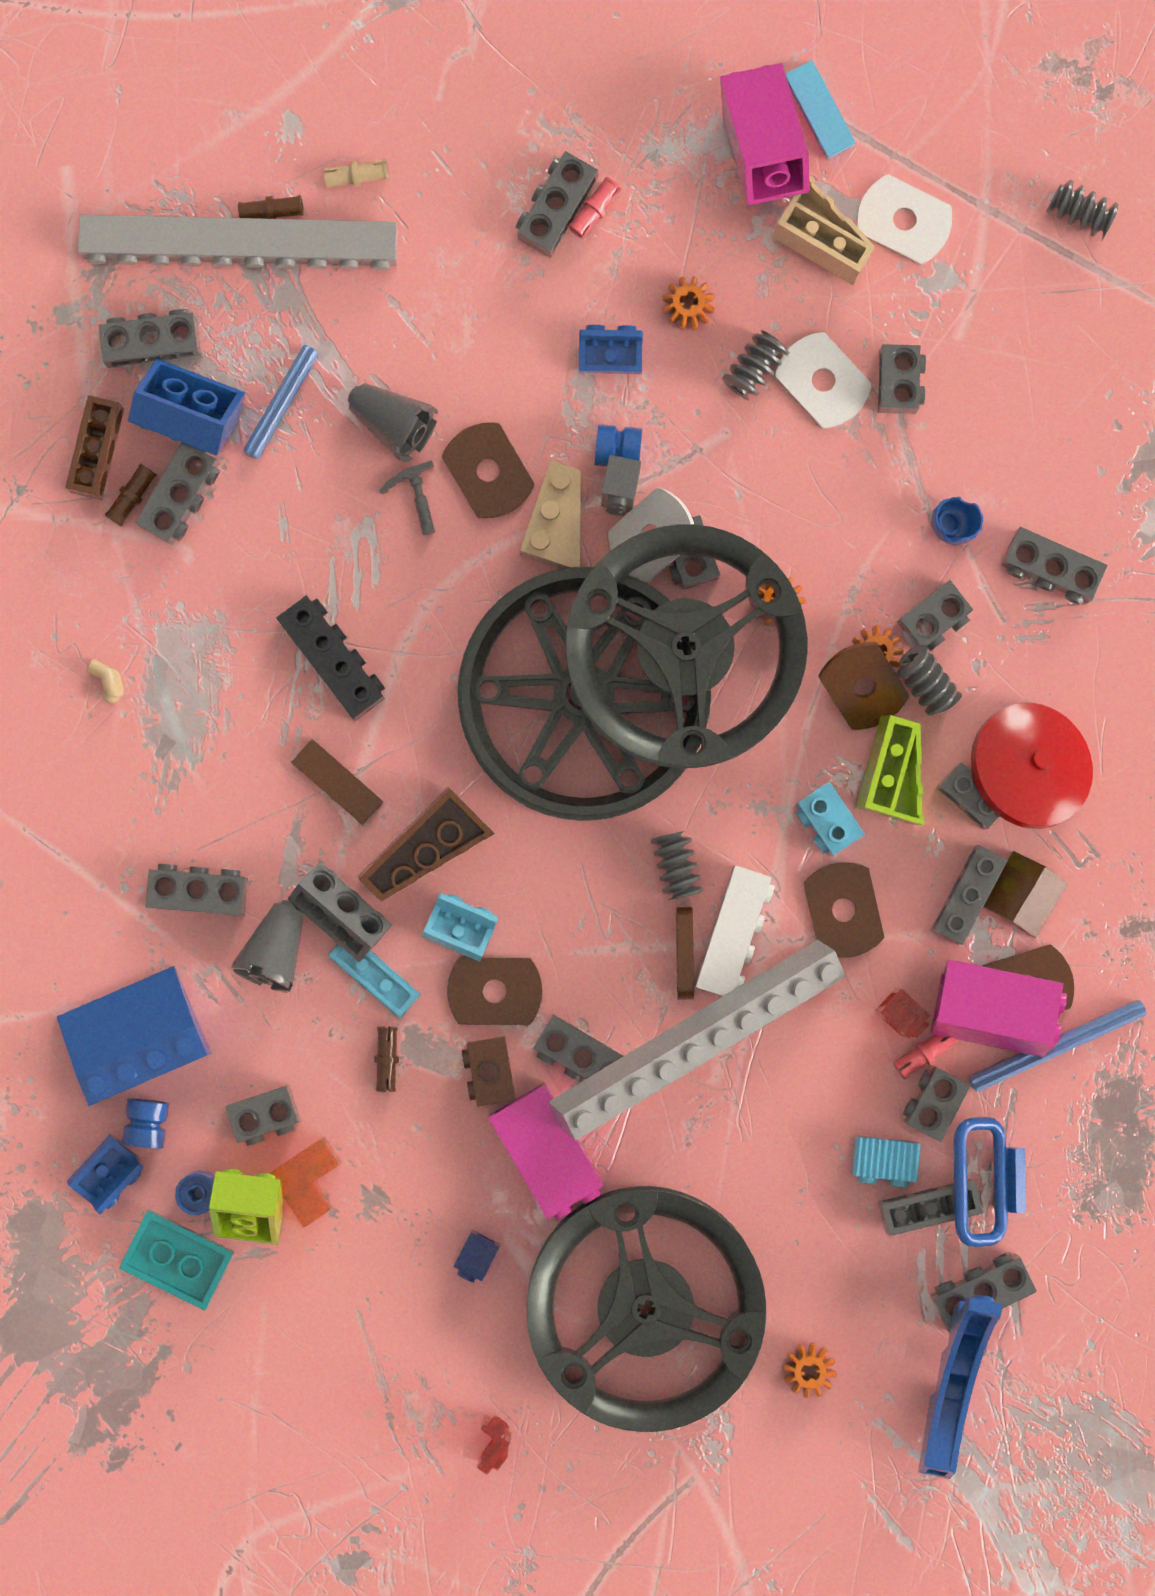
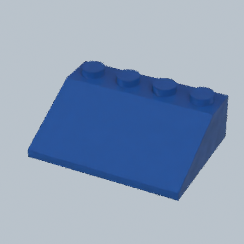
[57,966,212,1106]

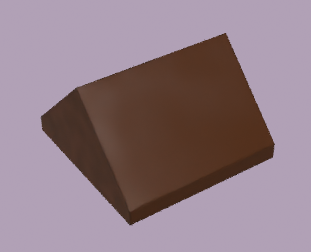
[983,851,1068,938]

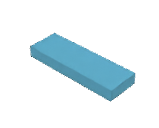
[785,60,856,160]
[328,944,421,1019]

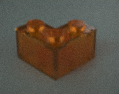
[269,1136,342,1228]

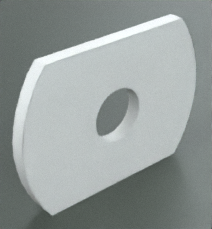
[857,174,952,265]
[775,332,872,429]
[608,488,694,584]

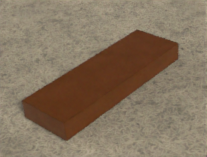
[291,739,384,825]

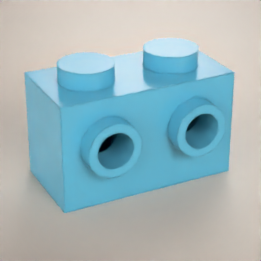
[795,781,865,856]

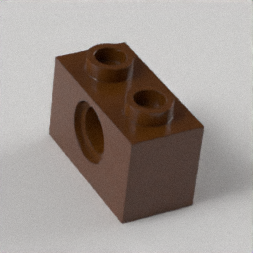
[462,1036,516,1107]

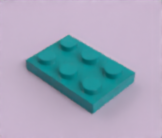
[119,1210,234,1311]

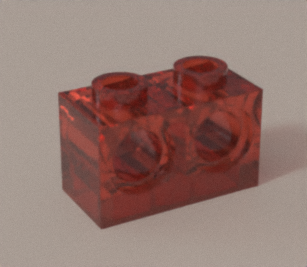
[874,988,930,1039]

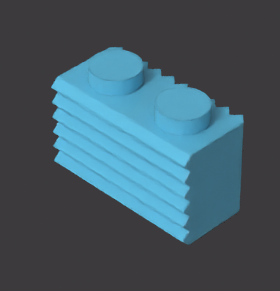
[851,1136,921,1187]

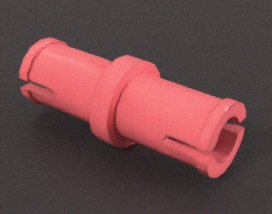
[567,177,621,239]
[893,1035,957,1080]

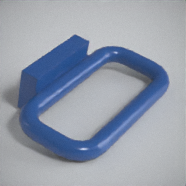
[953,1117,1026,1247]

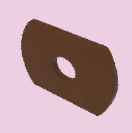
[442,422,535,518]
[818,642,909,730]
[803,863,884,958]
[982,944,1074,1010]
[447,957,542,1025]

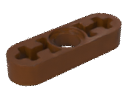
[676,907,694,1000]

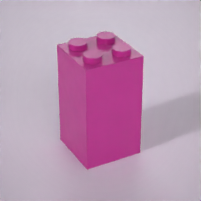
[720,63,810,205]
[930,960,1067,1058]
[489,1082,603,1220]

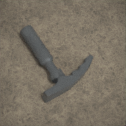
[379,461,435,535]

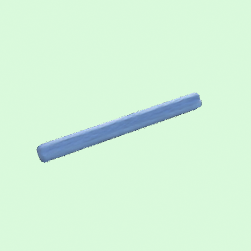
[969,1000,1147,1092]

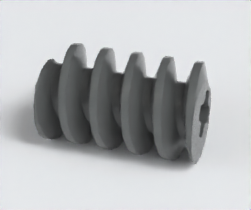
[1046,179,1119,240]
[722,330,790,401]
[897,645,962,716]
[651,831,703,901]

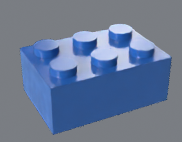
[128,359,245,456]

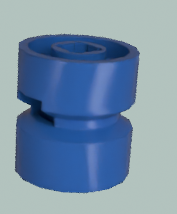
[594,424,642,467]
[122,1098,169,1149]
[175,1170,215,1215]

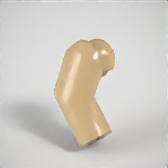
[87,659,124,703]

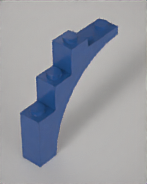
[918,1295,1003,1479]

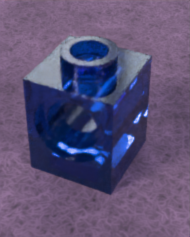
[453,1229,500,1283]

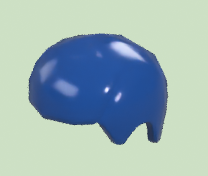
[931,497,984,545]

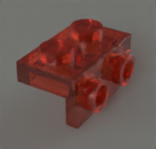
[477,1415,512,1475]

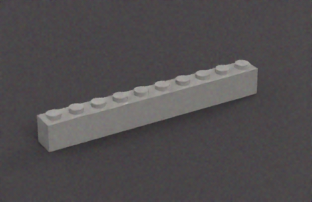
[78,215,398,271]
[549,940,846,1141]

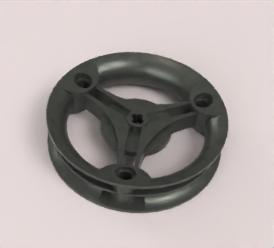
[566,524,808,768]
[527,1186,766,1432]

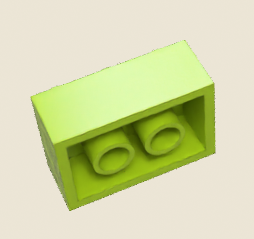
[209,1169,284,1245]

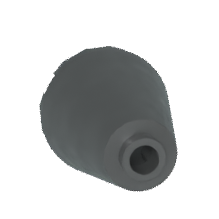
[348,383,438,463]
[231,900,304,993]

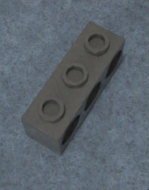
[515,151,598,258]
[98,309,201,368]
[135,442,220,545]
[601,455,641,516]
[1001,527,1108,605]
[931,845,1007,945]
[288,862,392,962]
[145,864,248,916]
[534,1014,623,1082]
[878,1179,983,1236]
[930,1252,1037,1333]

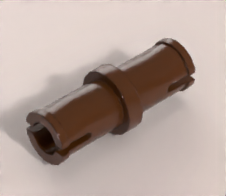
[238,195,304,219]
[105,463,157,527]
[374,1026,399,1092]

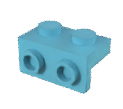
[421,893,498,962]

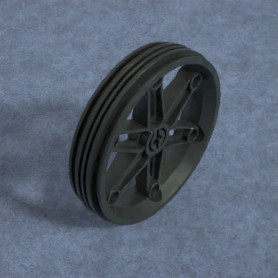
[458,567,711,821]

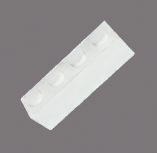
[694,865,775,996]

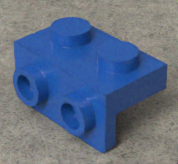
[579,325,643,374]
[67,1134,143,1214]

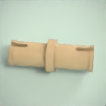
[323,159,389,189]

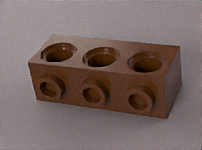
[65,395,124,500]

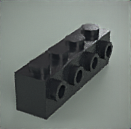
[276,595,386,721]

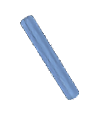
[244,345,318,459]

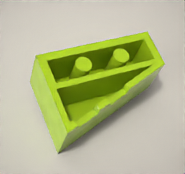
[855,715,924,825]

